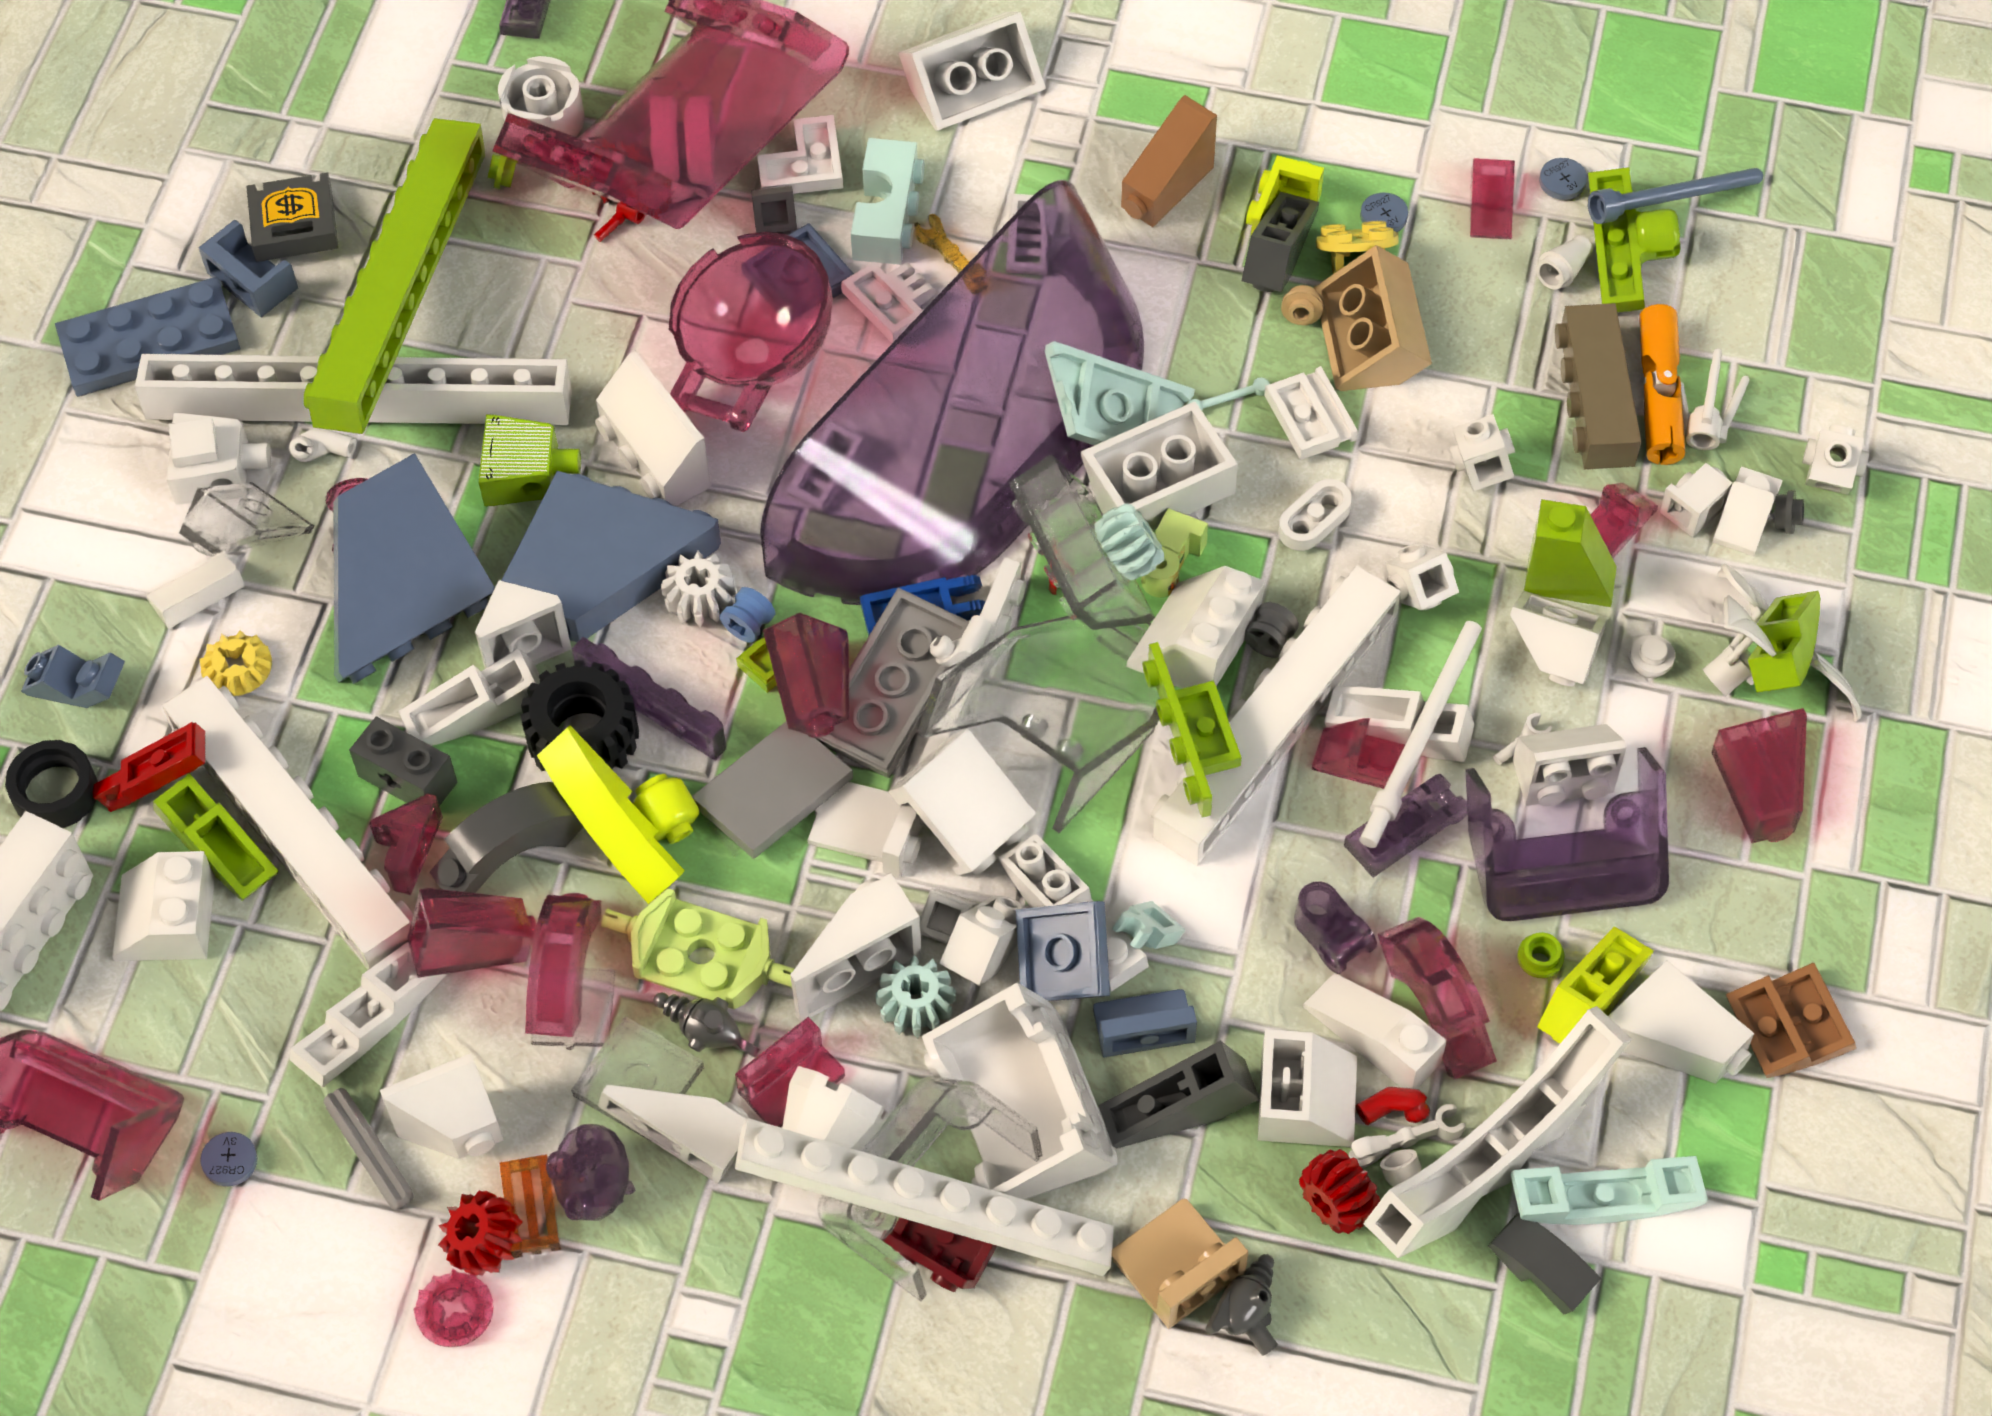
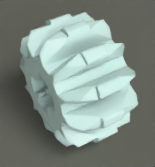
[1095,503,1164,581]
[876,955,956,1039]

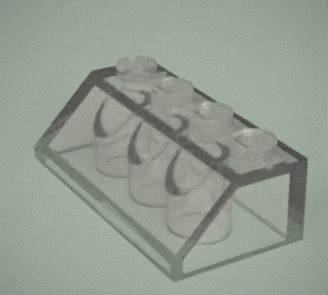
[1009,454,1155,630]

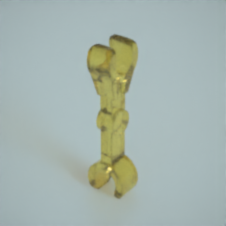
[914,214,986,295]

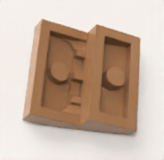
[1725,962,1857,1078]

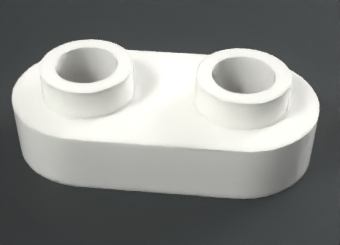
[1278,479,1352,551]

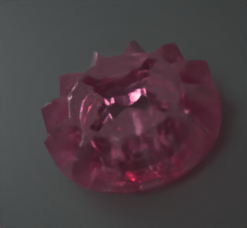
[413,1269,494,1347]

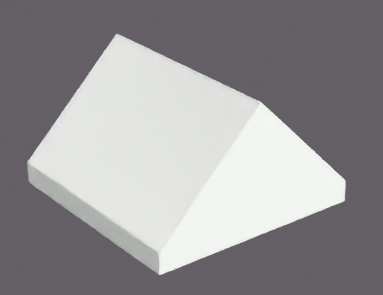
[475,580,571,669]

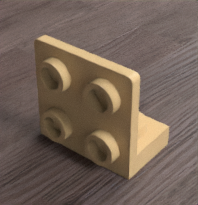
[1111,1199,1248,1329]

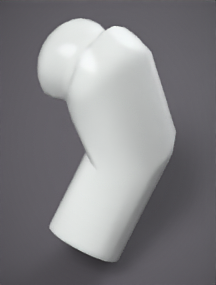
[930,615,992,667]

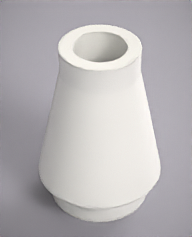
[1536,235,1593,290]

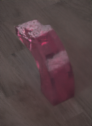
[525,893,602,1037]
[1377,917,1497,1079]

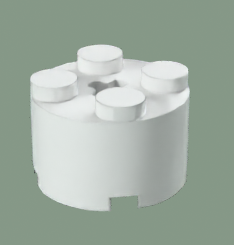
[498,56,585,153]

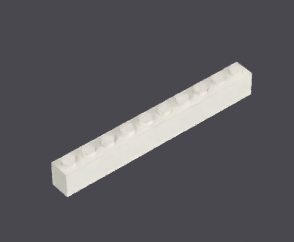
[135,354,572,425]

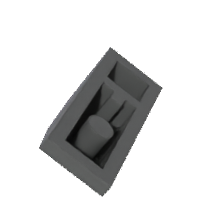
[1241,192,1320,292]
[1099,1040,1259,1149]

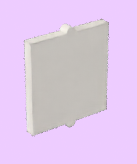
[808,782,901,862]

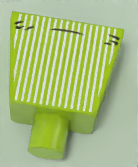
[478,415,581,506]

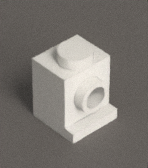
[1659,463,1733,538]

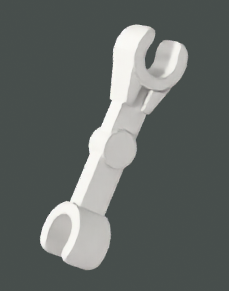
[1349,1104,1466,1168]

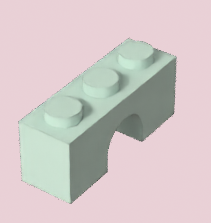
[851,138,924,265]

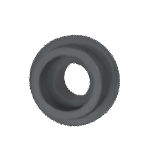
[1774,490,1804,534]

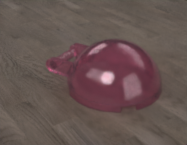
[669,232,833,432]

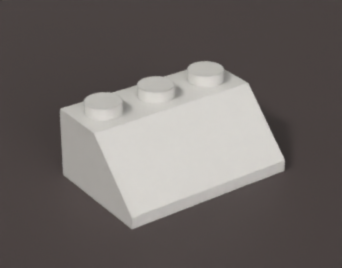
[898,12,1046,131]
[595,351,711,506]
[1081,401,1238,531]
[1126,566,1266,689]

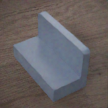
[1093,989,1197,1058]

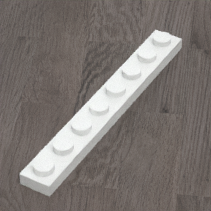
[882,558,1026,878]
[735,1118,1114,1276]

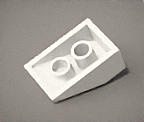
[790,873,922,1023]

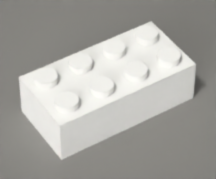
[0,811,93,1011]

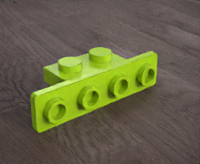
[1142,642,1242,818]

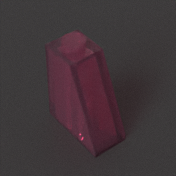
[763,613,849,738]
[1711,708,1807,843]
[407,888,537,978]

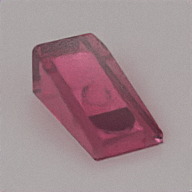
[1470,158,1515,240]

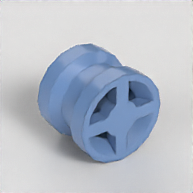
[719,587,776,643]

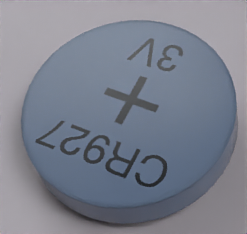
[1539,158,1587,200]
[1360,192,1408,232]
[200,1132,258,1187]

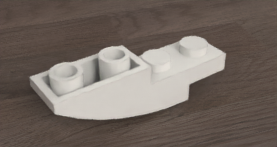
[999,834,1149,992]

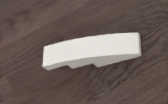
[289,926,462,1088]

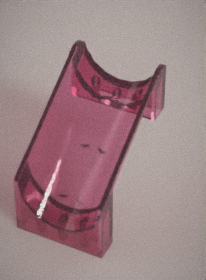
[492,0,849,229]

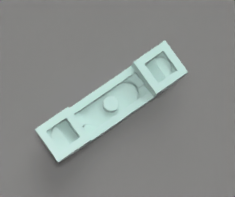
[1510,1156,1708,1225]

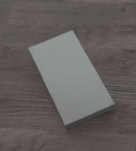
[810,588,969,778]

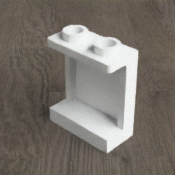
[888,728,1036,875]

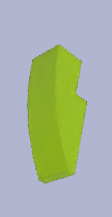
[1748,590,1821,693]
[153,773,279,901]

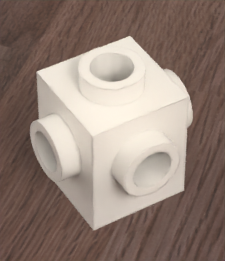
[1449,414,1515,491]
[1802,425,1869,495]
[1385,543,1459,610]

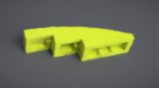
[537,725,685,904]

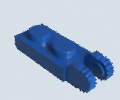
[860,575,986,637]

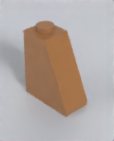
[1121,95,1217,227]

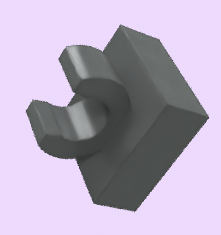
[751,186,797,235]

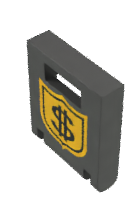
[246,172,338,262]

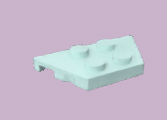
[1045,341,1195,445]

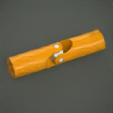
[1639,304,1685,465]

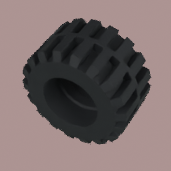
[521,660,639,777]

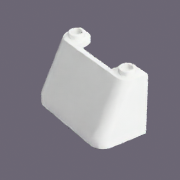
[922,982,1118,1200]

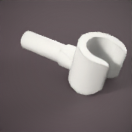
[1493,713,1552,765]

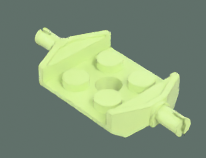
[601,888,795,1009]

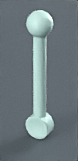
[1187,377,1270,411]

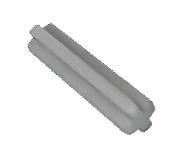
[324,1088,413,1210]

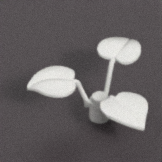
[1703,563,1862,722]

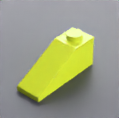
[1537,926,1654,1044]

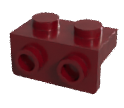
[881,1218,997,1292]

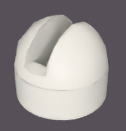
[1380,1149,1422,1187]

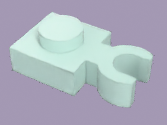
[1112,901,1185,949]

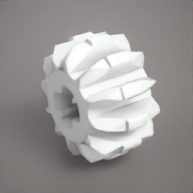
[661,550,737,627]

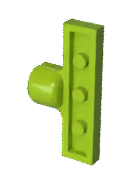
[1588,167,1681,313]

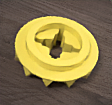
[199,630,272,696]

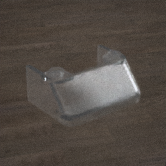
[817,1076,1043,1302]

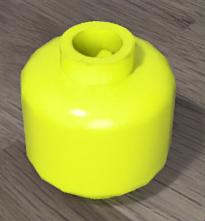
[632,773,699,844]

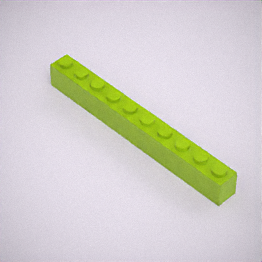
[304,118,485,434]

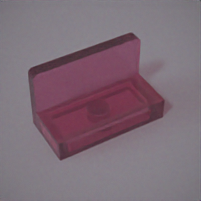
[735,1017,845,1128]

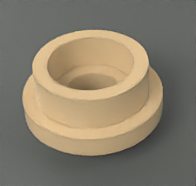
[1281,285,1324,325]

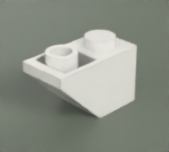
[939,895,1022,985]

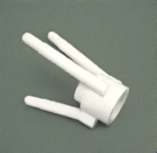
[1681,348,1750,450]

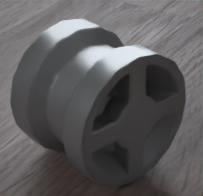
[1245,602,1299,658]

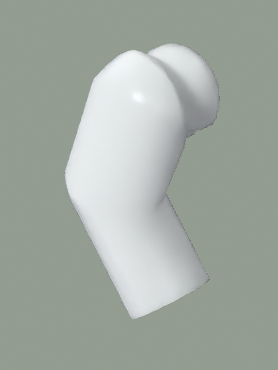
[289,428,356,462]

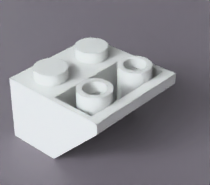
[1513,724,1627,806]
[1257,1029,1357,1147]

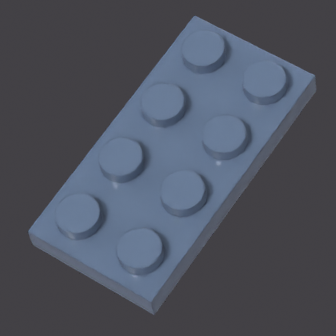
[55,276,241,397]

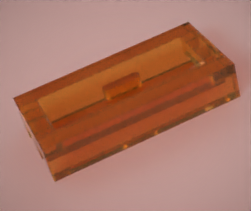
[499,1154,561,1258]

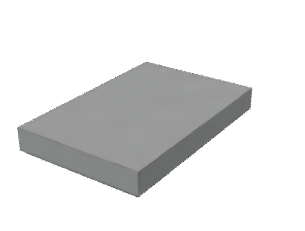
[692,718,853,859]

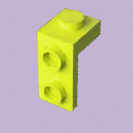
[1246,155,1324,235]

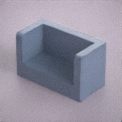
[198,220,298,317]

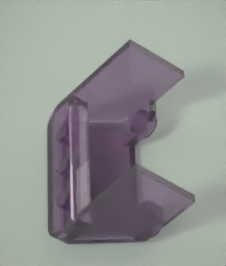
[1465,747,1669,921]

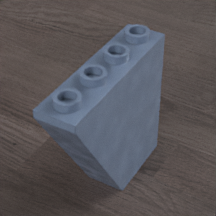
[333,453,495,684]
[501,471,721,643]

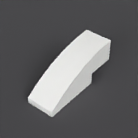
[398,648,540,746]
[1324,685,1475,762]

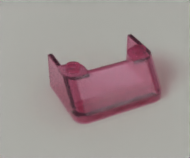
[0,1030,184,1201]

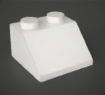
[112,851,215,961]

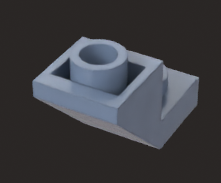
[21,645,125,708]

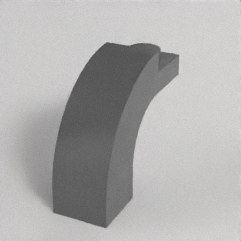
[430,782,583,906]

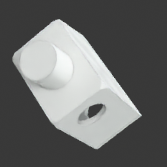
[166,413,271,505]

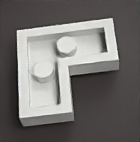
[757,115,843,194]

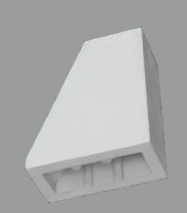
[1608,960,1754,1084]

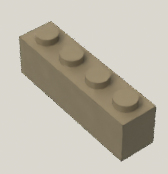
[1555,303,1641,470]

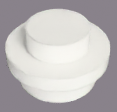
[1630,635,1675,678]

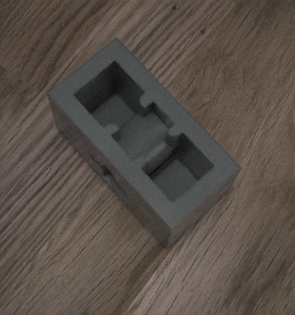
[349,716,458,816]

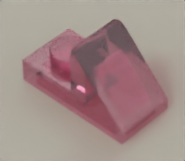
[1590,483,1658,559]
[1311,718,1405,789]
[369,794,443,895]

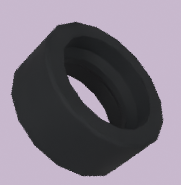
[5,740,98,828]

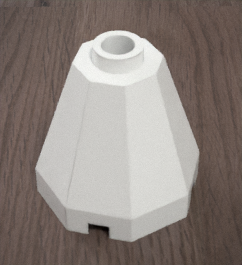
[783,1066,889,1191]

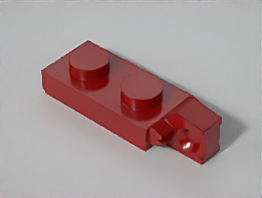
[93,722,205,812]

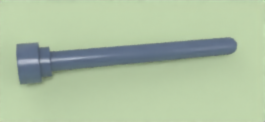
[1588,168,1763,224]

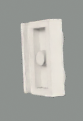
[1264,366,1358,460]

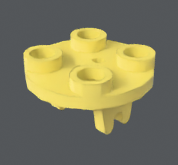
[1316,221,1399,274]

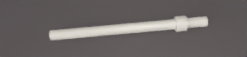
[1359,621,1482,848]

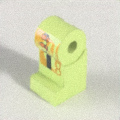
[1141,508,1208,598]

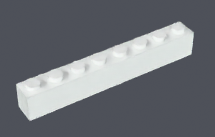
[1151,565,1401,866]
[162,676,417,970]

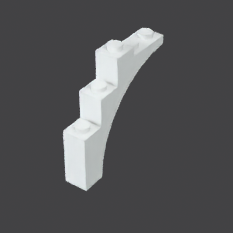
[1363,1006,1632,1258]

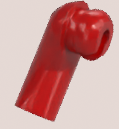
[1355,1086,1430,1125]

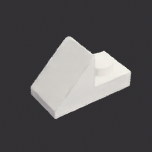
[1712,466,1783,556]

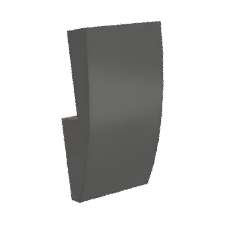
[1488,1213,1601,1315]

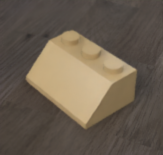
[1314,245,1432,391]

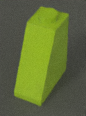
[1524,499,1617,607]

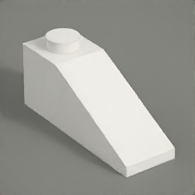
[1303,973,1447,1089]
[598,1084,749,1184]

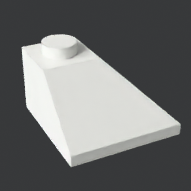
[1510,591,1608,686]
[380,1053,504,1159]

